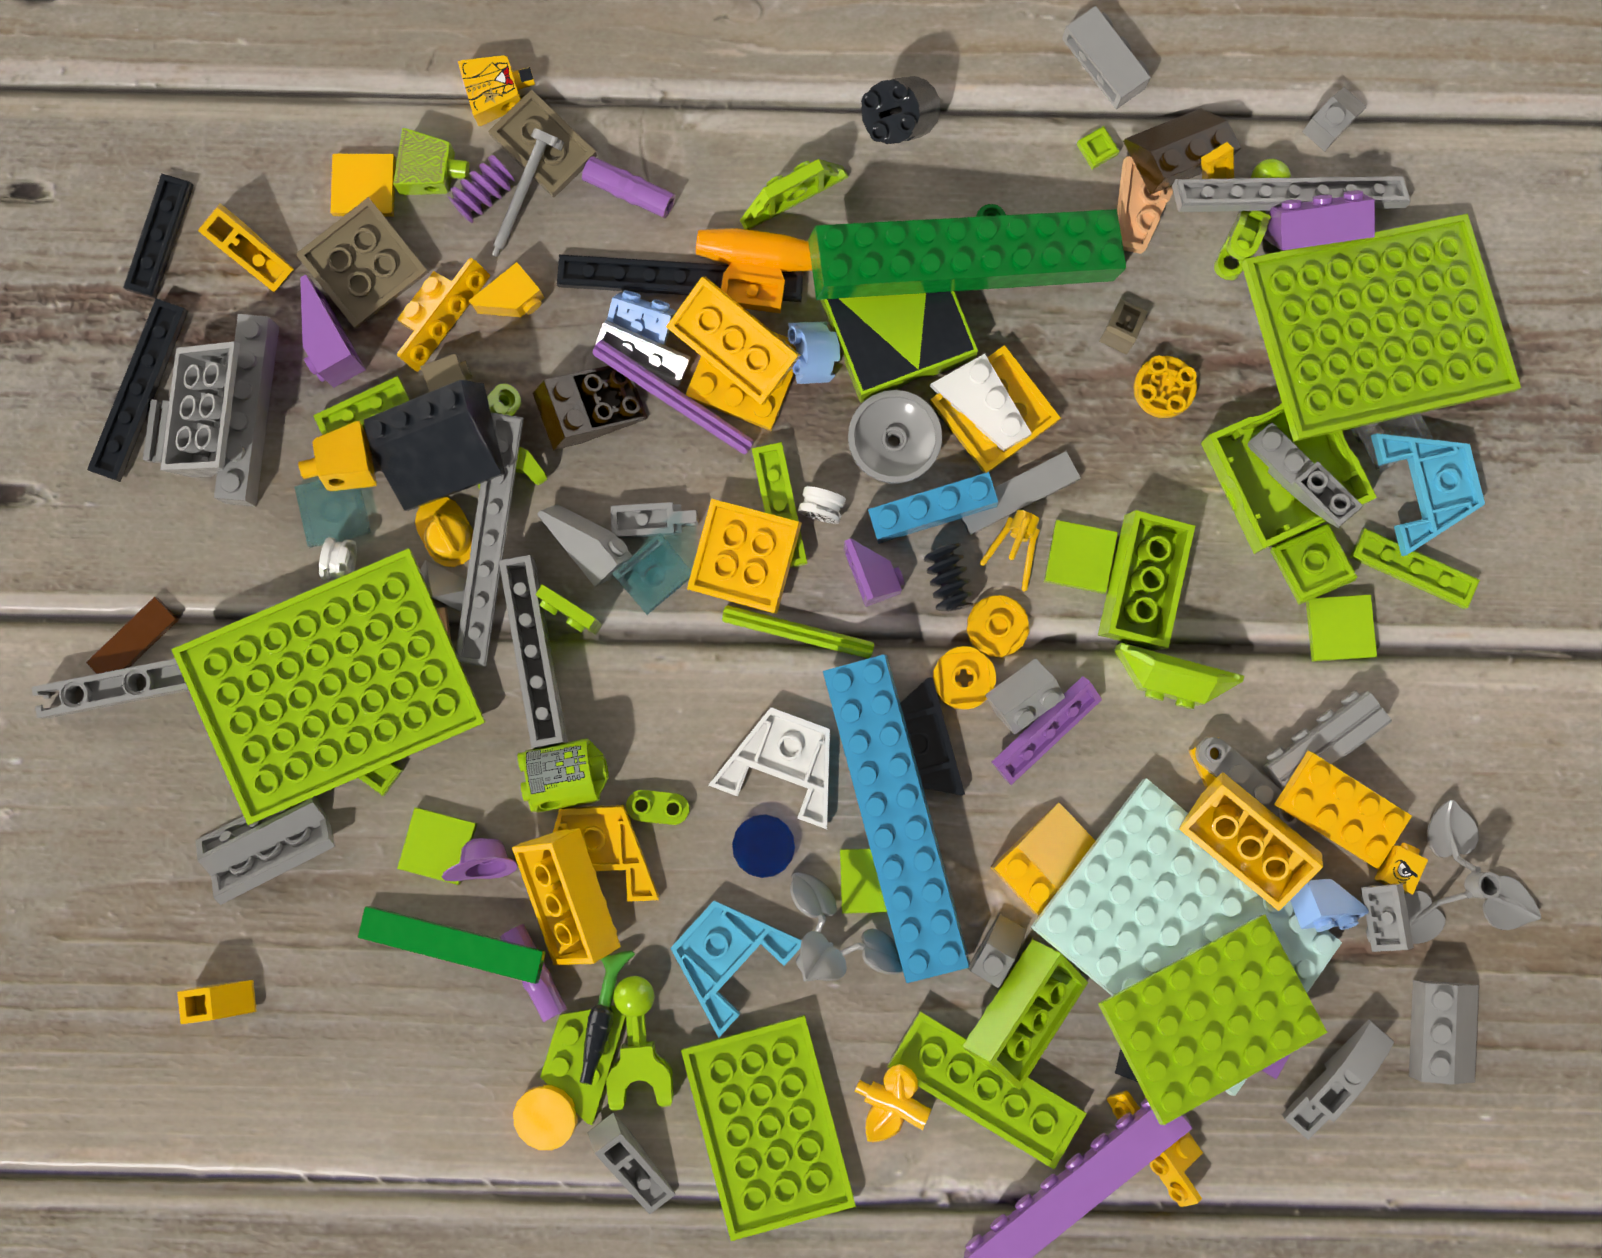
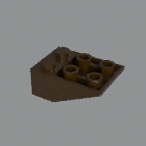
[532,366,648,450]

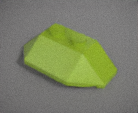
[1115,643,1244,709]

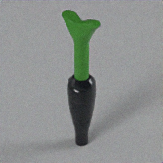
[580,951,635,1085]

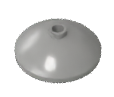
[848,390,942,484]

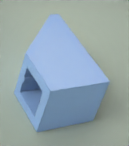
[1290,879,1369,932]

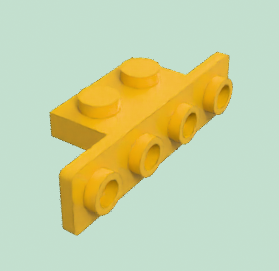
[397,258,490,372]
[1107,1090,1203,1207]

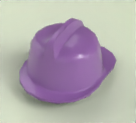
[442,838,518,881]

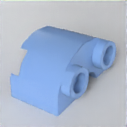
[788,322,840,384]

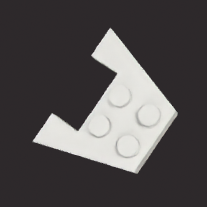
[708,707,830,829]

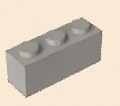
[1062,6,1151,109]

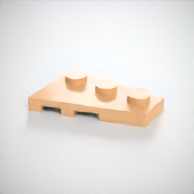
[1117,156,1173,254]

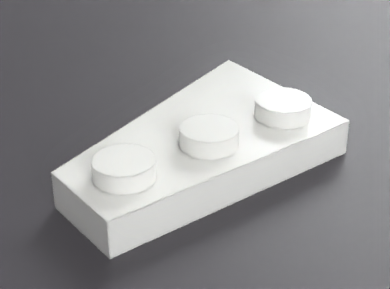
[930,354,1032,451]

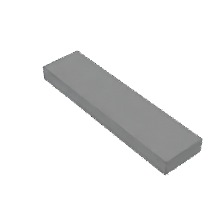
[961,451,1081,536]

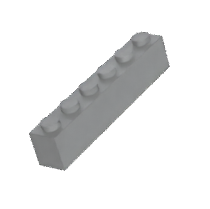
[214,314,279,507]
[499,555,568,748]

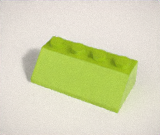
[962,939,1088,1090]

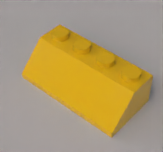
[1179,772,1323,911]
[512,828,621,965]

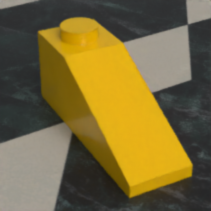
[198,203,294,292]

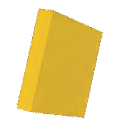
[330,154,396,217]

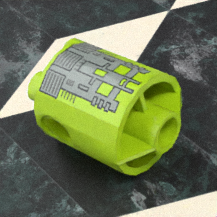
[517,738,609,813]

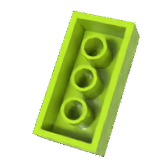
[1098,510,1195,650]

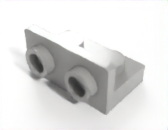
[1361,883,1414,952]

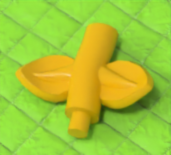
[854,1064,932,1143]

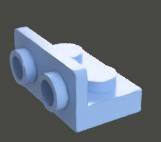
[607,290,677,345]

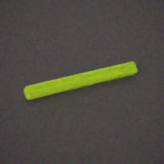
[722,605,874,659]

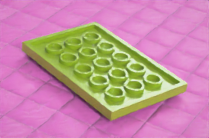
[1098,915,1328,1125]
[681,1015,856,1241]

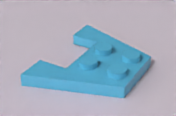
[1371,433,1485,556]
[670,900,802,1038]

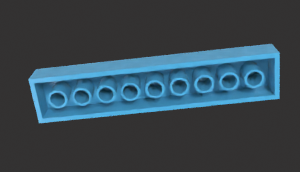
[823,654,970,983]

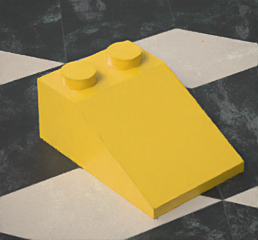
[990,802,1095,916]

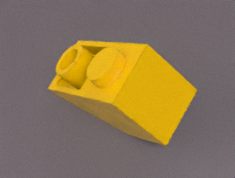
[177,980,257,1024]

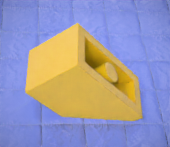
[469,262,544,317]

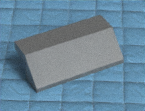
[195,796,335,905]

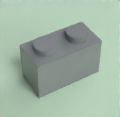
[985,658,1065,735]

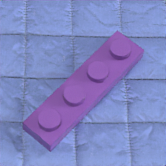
[992,676,1102,785]

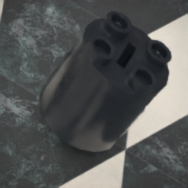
[861,76,941,144]

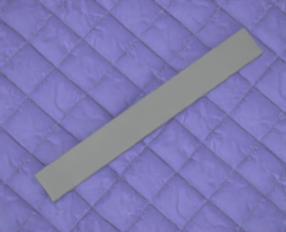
[1172,176,1411,212]
[456,413,524,667]

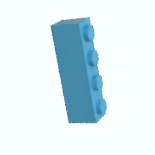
[868,472,998,544]

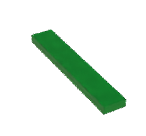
[358,906,546,984]

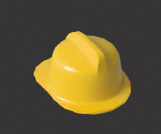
[415,497,474,567]

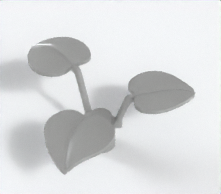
[1405,800,1541,944]
[790,873,903,982]

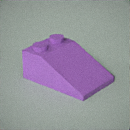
[300,275,366,388]

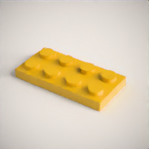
[666,277,801,405]
[1274,751,1412,870]

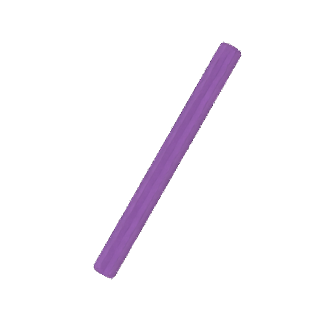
[592,340,754,454]

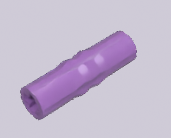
[582,156,675,218]
[500,924,567,1022]

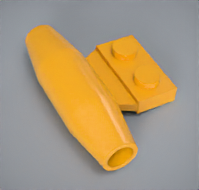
[696,228,812,313]

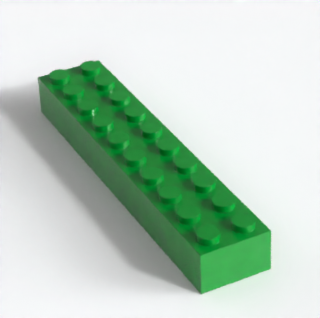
[808,209,1126,300]

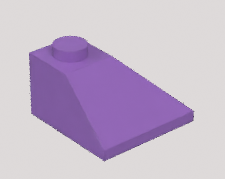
[843,538,905,607]

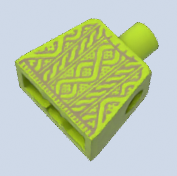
[393,128,470,195]

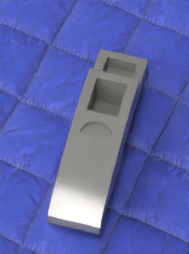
[1248,422,1363,528]
[1282,1019,1394,1140]

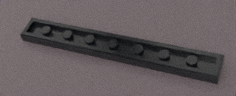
[557,254,804,302]

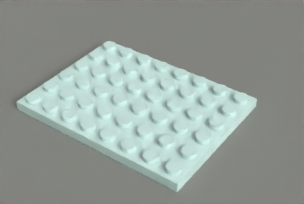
[1031,778,1342,1096]

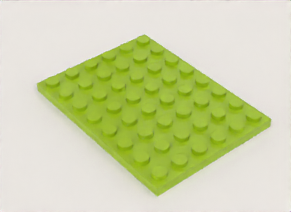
[1241,213,1521,442]
[171,548,486,825]

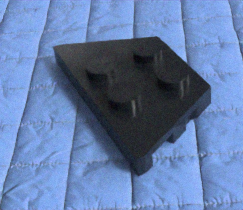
[900,677,965,796]

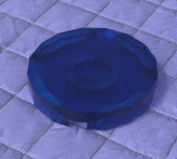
[732,814,795,878]

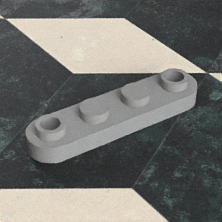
[1195,737,1301,830]

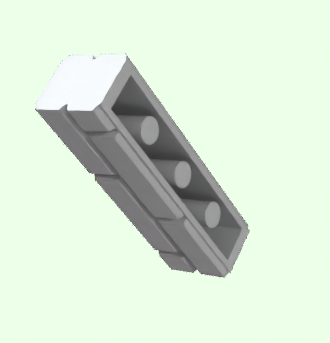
[1262,690,1392,791]

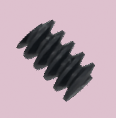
[924,543,976,612]

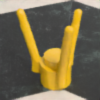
[980,510,1040,592]

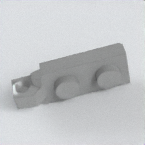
[611,502,698,538]

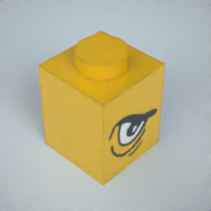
[1374,842,1428,895]

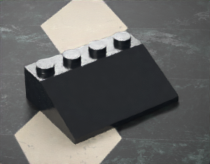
[364,380,505,511]

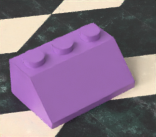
[1263,190,1375,251]

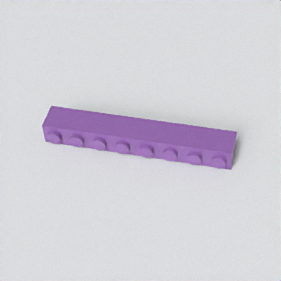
[964,1098,1192,1258]

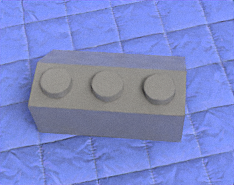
[1409,980,1479,1084]

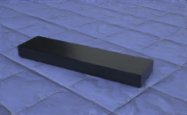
[123,173,194,299]

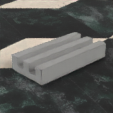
[143,399,169,463]

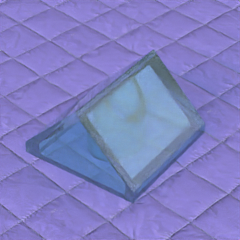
[612,533,691,615]

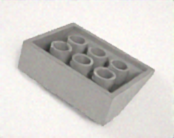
[160,341,240,478]

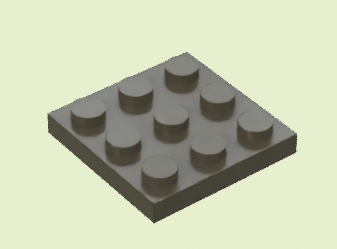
[296,197,429,329]

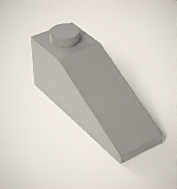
[537,504,634,587]
[587,1113,676,1214]

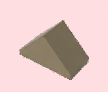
[1099,299,1148,355]

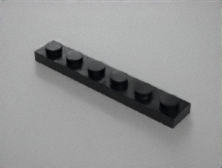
[87,298,188,482]

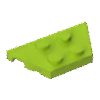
[740,159,848,230]
[540,1005,626,1125]

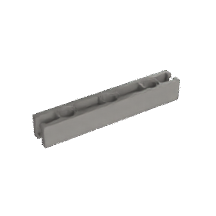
[31,659,189,718]

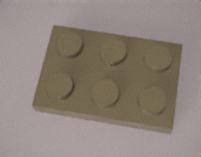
[488,89,597,198]

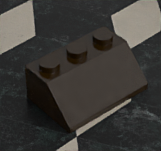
[1123,108,1241,194]

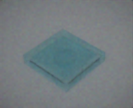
[294,480,371,548]

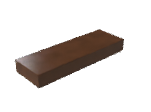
[86,597,179,674]

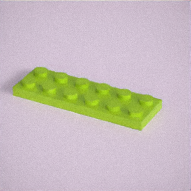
[887,1011,1087,1169]

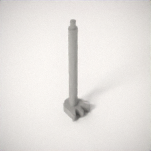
[492,128,564,257]

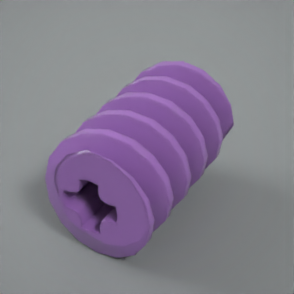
[447,155,515,223]

